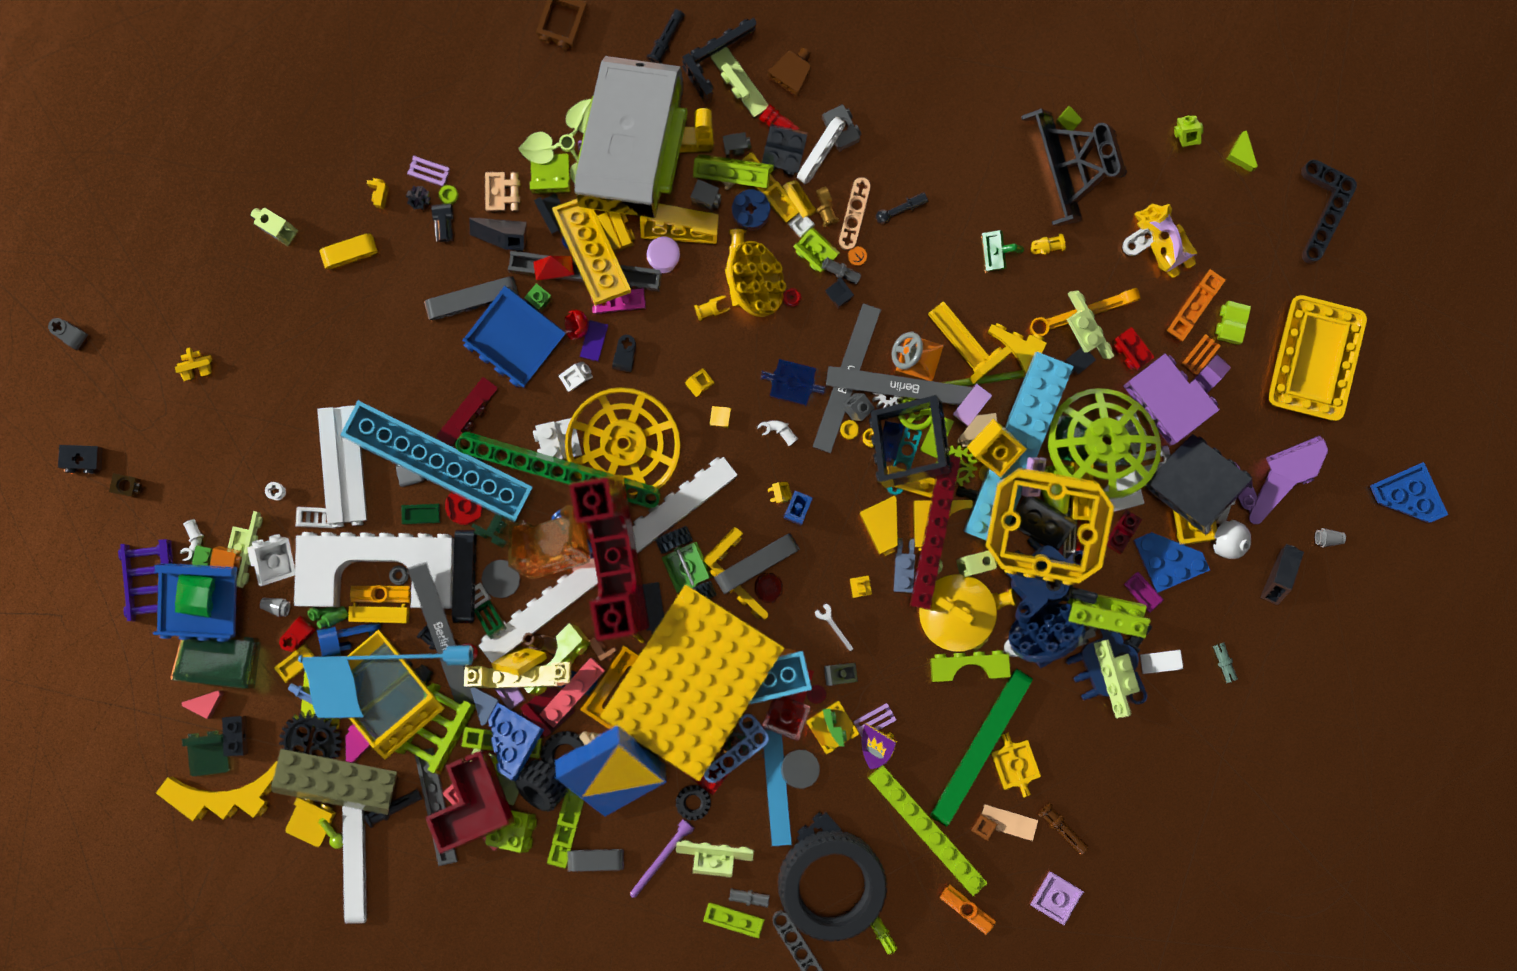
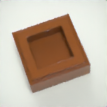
[971,814,998,841]

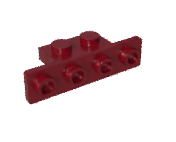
[436,377,498,447]

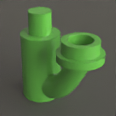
[307,606,348,629]

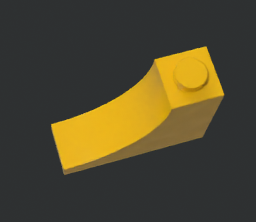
[913,500,972,551]

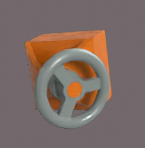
[892,332,944,381]

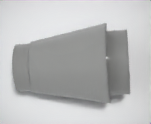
[1315,528,1346,547]
[260,598,290,617]

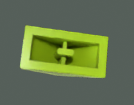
[1227,131,1258,172]

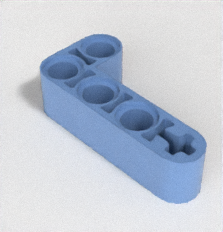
[704,714,768,783]

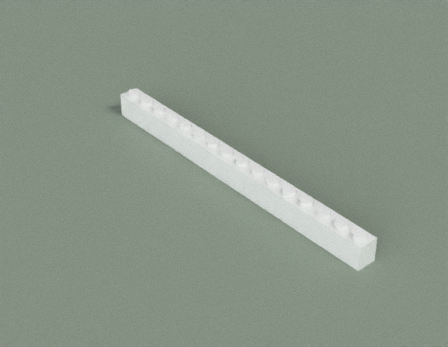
[478,457,738,663]

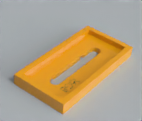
[580,645,639,730]

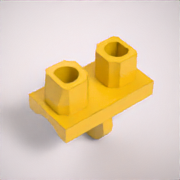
[175,347,212,381]

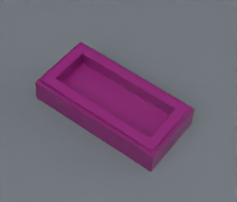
[1123,572,1164,613]

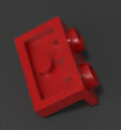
[1112,327,1154,371]

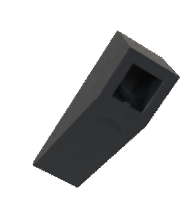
[469,218,527,251]

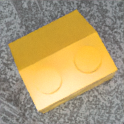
[967,419,1027,478]

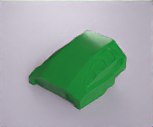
[175,574,215,617]

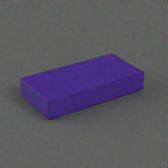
[580,320,608,362]

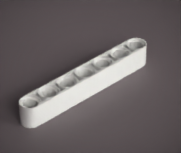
[342,806,367,924]

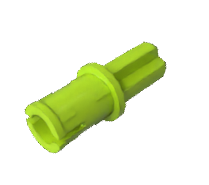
[871,916,897,954]

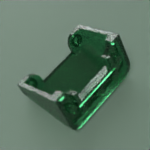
[171,637,261,689]

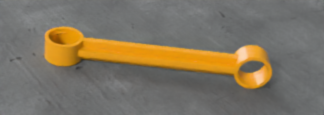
[1030,288,1141,337]

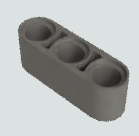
[567,849,624,871]

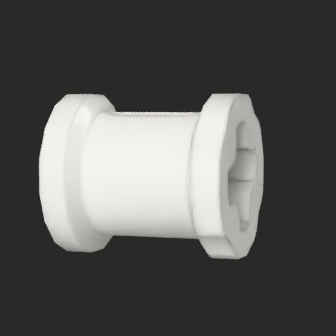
[265,482,286,501]

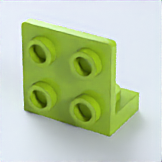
[530,154,570,194]

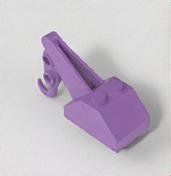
[1235,436,1328,524]

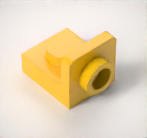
[367,178,389,209]

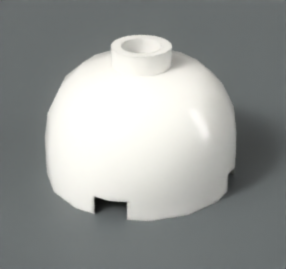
[1213,520,1251,559]

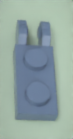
[894,538,915,593]

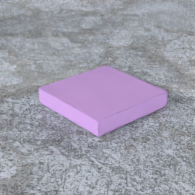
[1030,871,1084,925]

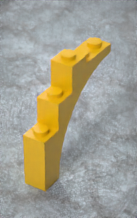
[988,323,1060,409]
[156,761,278,821]

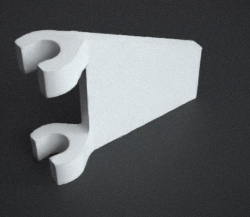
[815,604,853,651]

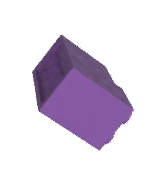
[1123,354,1219,446]

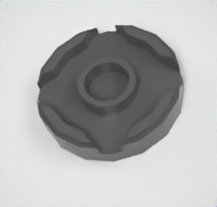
[482,560,520,598]
[781,750,820,788]

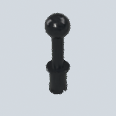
[876,192,929,224]

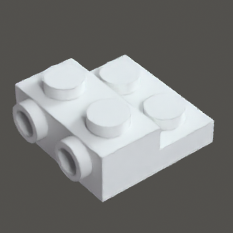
[533,418,582,460]
[247,534,295,586]

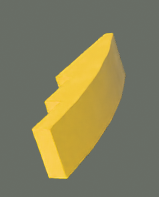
[742,152,799,223]

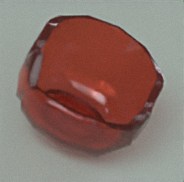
[754,573,783,603]

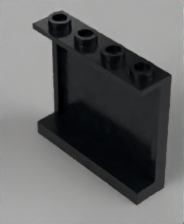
[1146,434,1253,535]

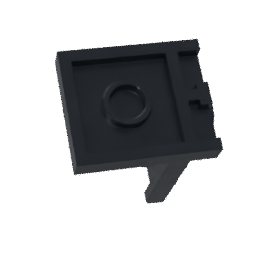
[682,18,756,105]

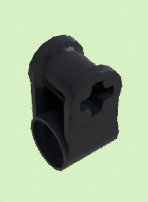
[612,335,636,373]

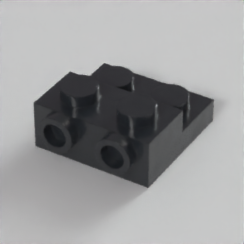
[762,124,808,175]

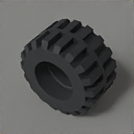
[541,731,585,769]
[515,760,568,812]

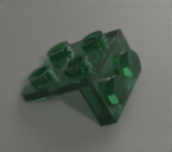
[182,731,229,776]

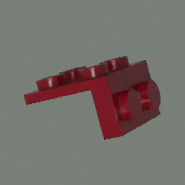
[520,686,575,737]

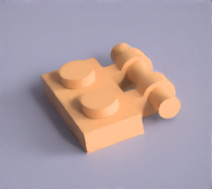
[485,172,520,212]

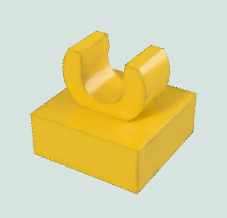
[768,482,792,503]
[850,576,872,598]

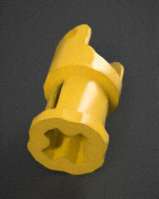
[729,229,746,253]
[1031,234,1066,254]
[694,296,730,321]
[992,589,1017,610]

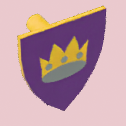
[862,723,897,769]

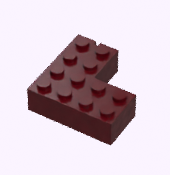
[425,750,516,854]

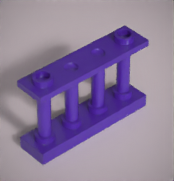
[118,539,173,621]

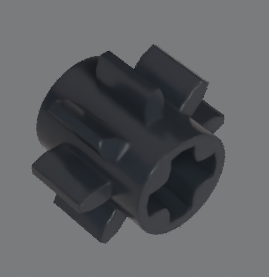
[406,186,431,209]

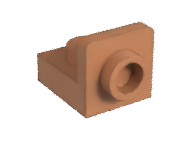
[589,637,618,662]

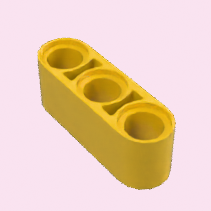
[319,233,378,269]

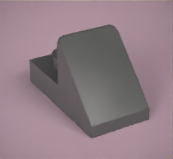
[824,663,858,686]

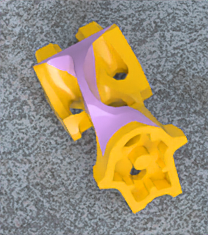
[1134,204,1197,278]

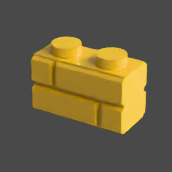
[598,208,635,253]

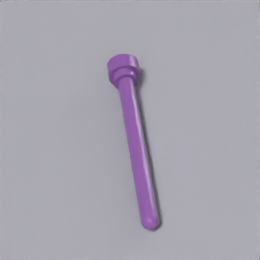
[630,819,695,898]

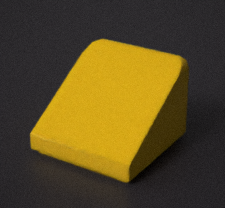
[685,368,715,397]
[709,406,731,428]

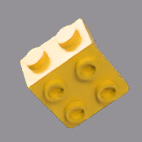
[286,797,336,847]

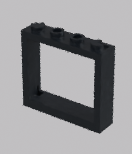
[869,395,952,488]

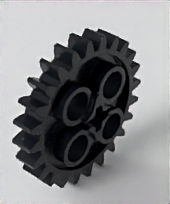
[279,710,343,760]

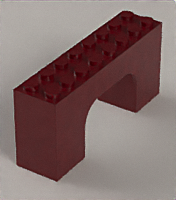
[569,474,650,641]

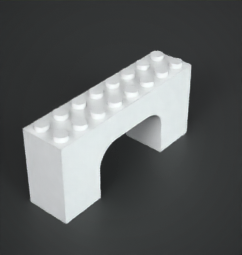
[294,532,454,609]

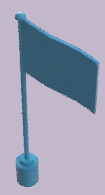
[298,645,473,718]

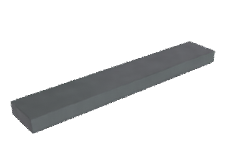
[415,747,458,866]

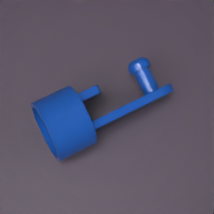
[317,622,381,657]

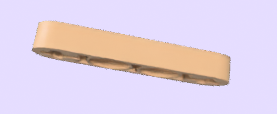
[839,178,870,251]

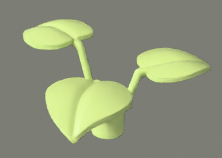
[519,99,591,183]

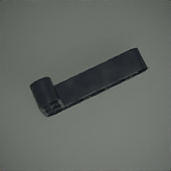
[1301,160,1357,264]

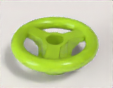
[898,398,933,430]

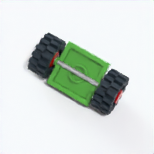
[655,526,717,599]

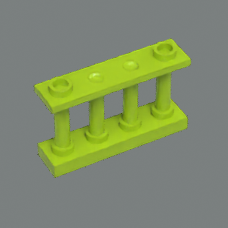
[1067,594,1150,638]
[395,683,476,774]

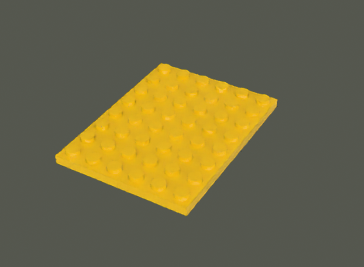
[600,584,784,781]

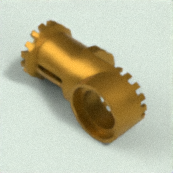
[816,186,839,227]

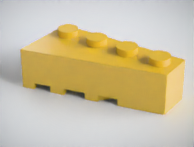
[640,203,719,244]

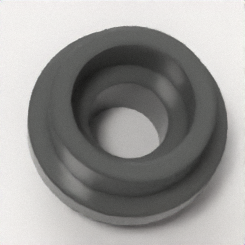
[389,566,409,585]

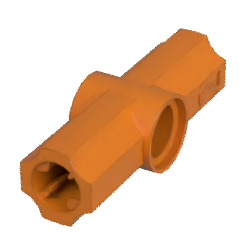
[939,884,996,935]

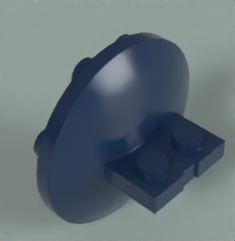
[1009,603,1086,668]

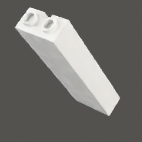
[318,405,367,528]

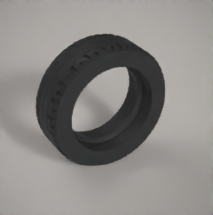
[778,830,887,942]

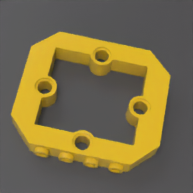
[986,468,1114,585]

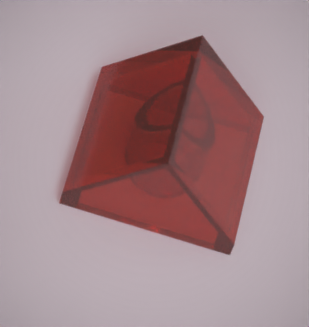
[762,696,811,741]

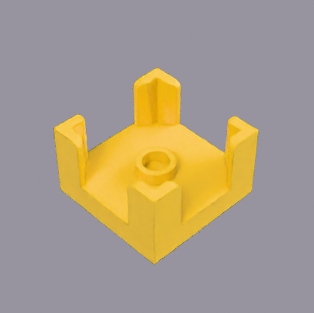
[806,701,859,754]

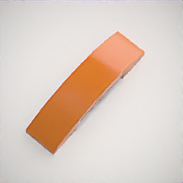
[1167,269,1225,342]

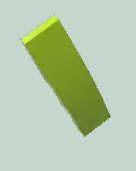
[547,788,584,869]

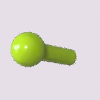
[318,818,343,849]

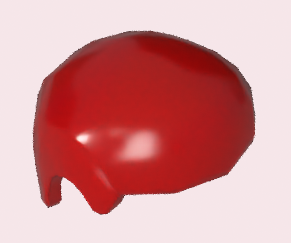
[565,310,589,340]

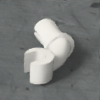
[757,421,798,446]
[180,519,204,561]

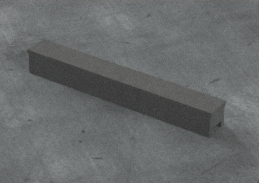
[508,251,662,292]

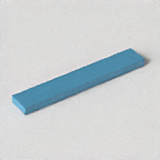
[762,728,791,846]

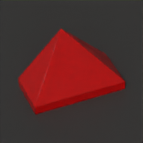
[533,256,574,281]

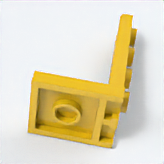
[928,302,1012,384]
[704,527,768,620]

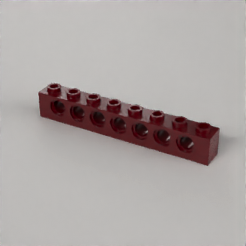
[909,455,961,610]

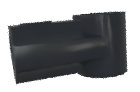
[432,203,453,242]

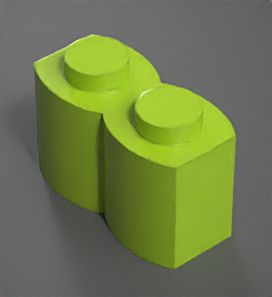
[1215,301,1251,345]

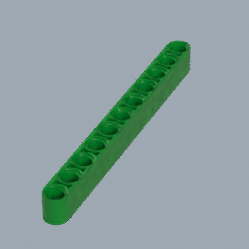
[456,432,660,508]

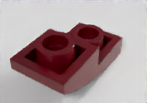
[1106,509,1143,554]

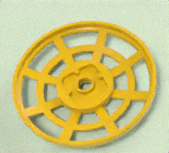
[565,388,680,496]

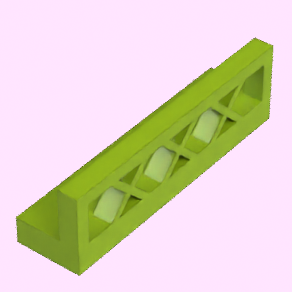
[693,154,774,188]

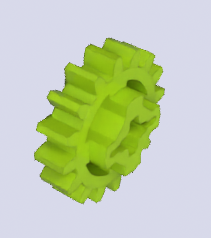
[936,445,977,487]

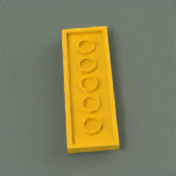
[552,195,631,306]

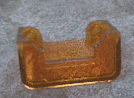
[508,505,590,578]

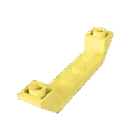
[464,662,571,689]

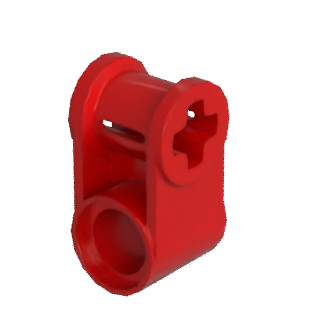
[279,616,316,652]

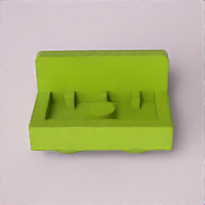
[793,227,840,272]

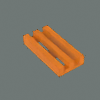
[1181,334,1220,376]

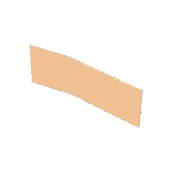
[982,805,1038,841]

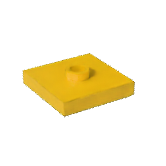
[492,646,547,676]

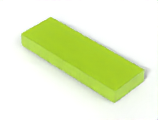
[703,902,765,938]

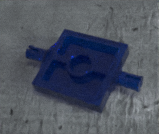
[761,359,825,406]

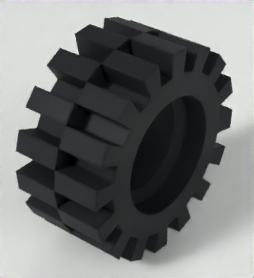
[676,785,711,821]

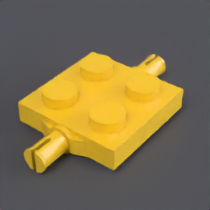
[991,732,1041,797]

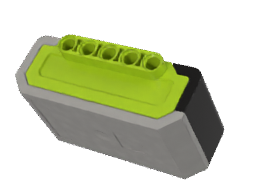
[575,56,687,218]

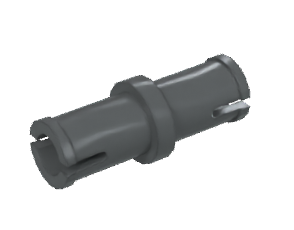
[822,257,861,284]
[729,888,770,907]

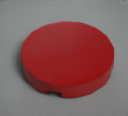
[445,492,483,525]

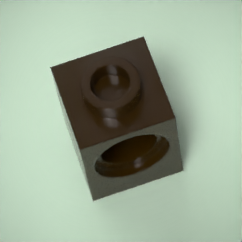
[109,473,142,498]

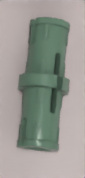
[1213,642,1238,683]

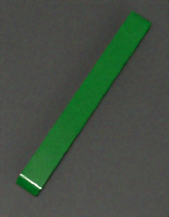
[930,668,1033,827]

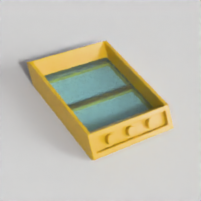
[348,629,444,759]

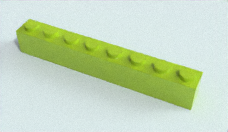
[868,765,987,896]

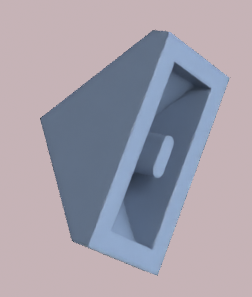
[470,687,500,726]

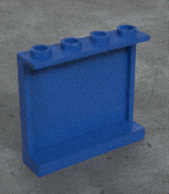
[462,285,566,387]
[153,563,237,642]

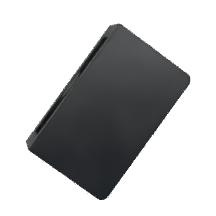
[534,193,562,237]

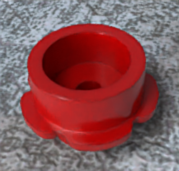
[783,288,801,307]

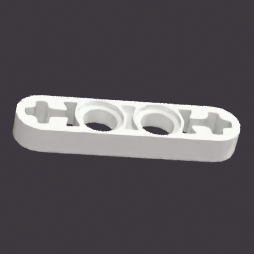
[797,117,845,184]

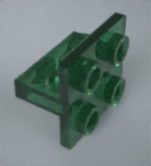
[471,514,511,548]

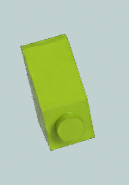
[920,417,954,458]

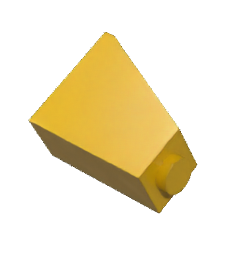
[859,496,898,556]

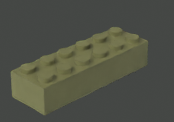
[271,749,397,815]

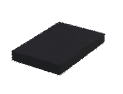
[1010,497,1077,551]

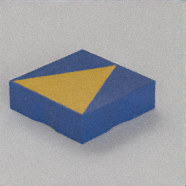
[555,725,667,816]

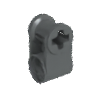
[48,318,88,351]

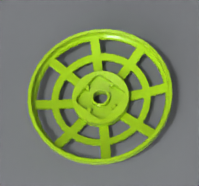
[1048,388,1161,500]

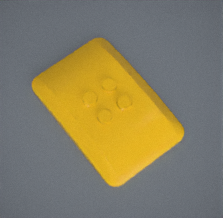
[1269,295,1367,421]

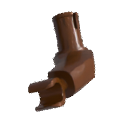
[522,633,558,657]

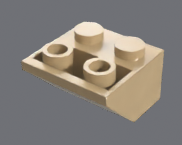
[957,413,997,447]

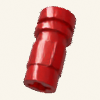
[759,104,799,130]

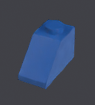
[784,491,813,525]

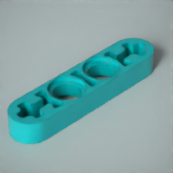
[887,423,922,495]

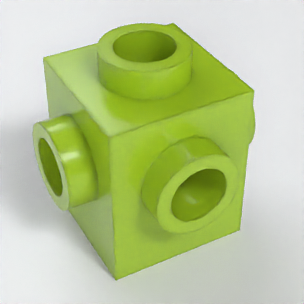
[1174,116,1203,147]

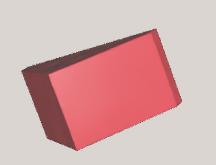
[182,690,224,719]

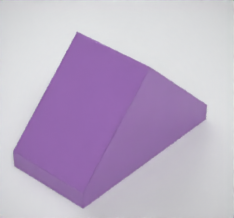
[1191,355,1231,393]

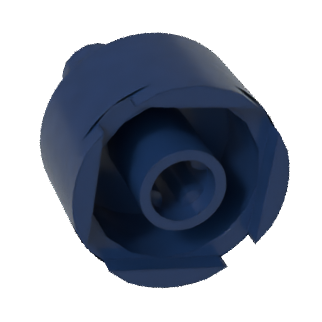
[732,189,770,231]

